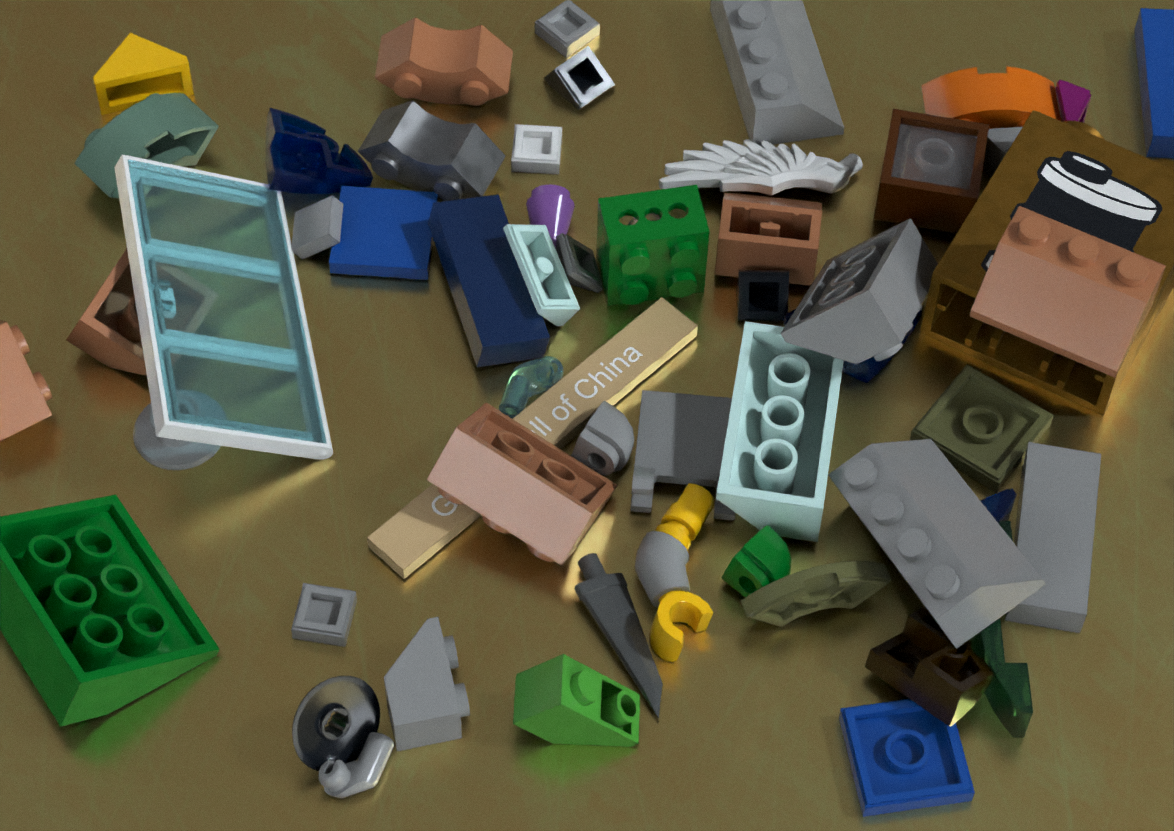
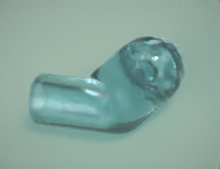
[499,356,564,419]

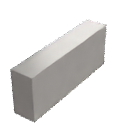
[1005,442,1101,633]

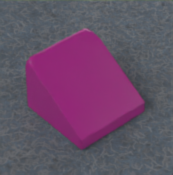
[1055,80,1092,123]

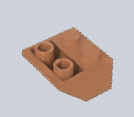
[715,192,822,286]

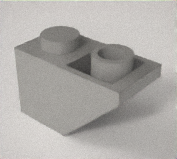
[384,617,470,751]

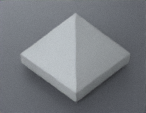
[556,233,603,293]

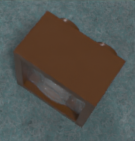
[873,109,989,233]

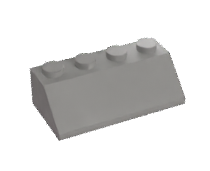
[710,0,845,145]
[781,218,938,365]
[828,439,1046,649]

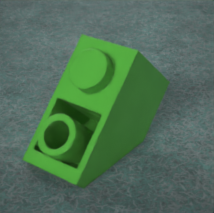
[513,654,640,747]

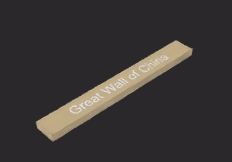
[367,297,698,579]

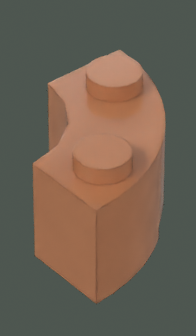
[375,17,513,106]

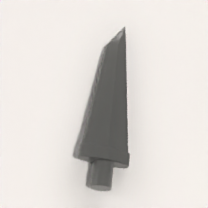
[574,553,663,718]

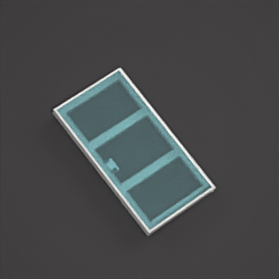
[114,154,333,460]

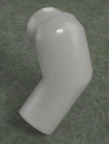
[318,732,395,799]

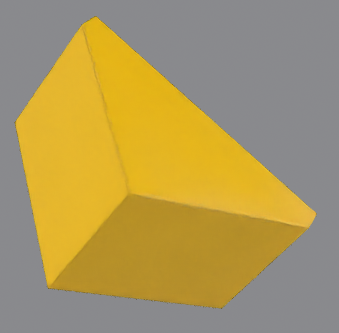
[93,33,194,115]

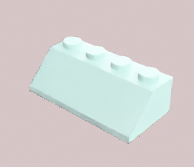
[716,321,844,542]

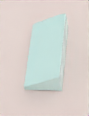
[503,224,580,326]

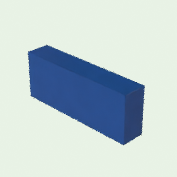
[1134,8,1174,159]

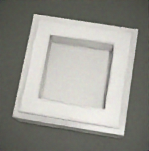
[511,124,562,174]

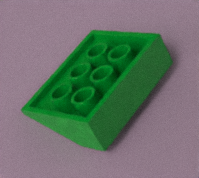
[0,495,220,727]

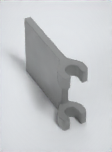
[630,390,735,520]

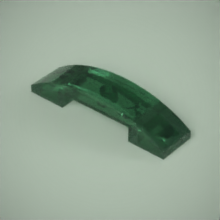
[970,521,1033,738]

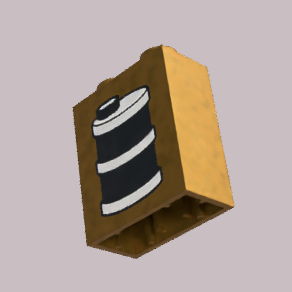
[920,110,1174,416]

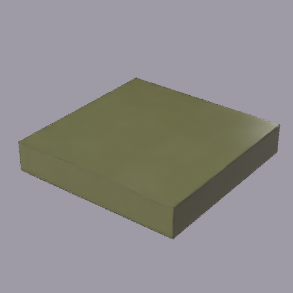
[910,364,1054,493]

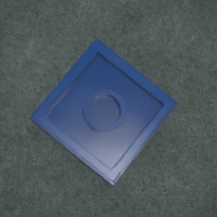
[329,186,438,280]
[839,699,975,817]

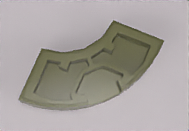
[741,561,891,627]

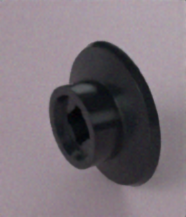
[292,675,380,771]

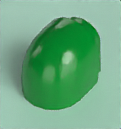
[721,525,792,598]

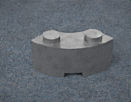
[358,100,506,201]

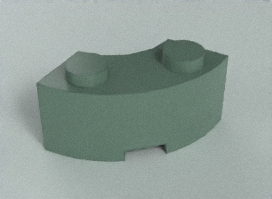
[74,93,219,199]

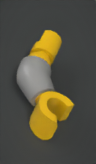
[635,483,715,662]

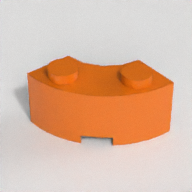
[921,66,1061,129]

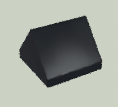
[736,270,789,321]

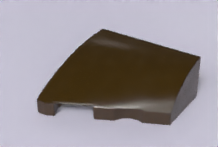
[865,607,994,727]

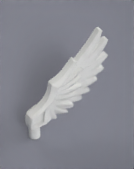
[659,139,863,196]

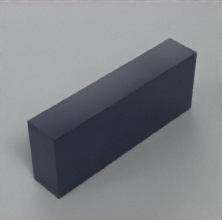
[428,194,550,367]

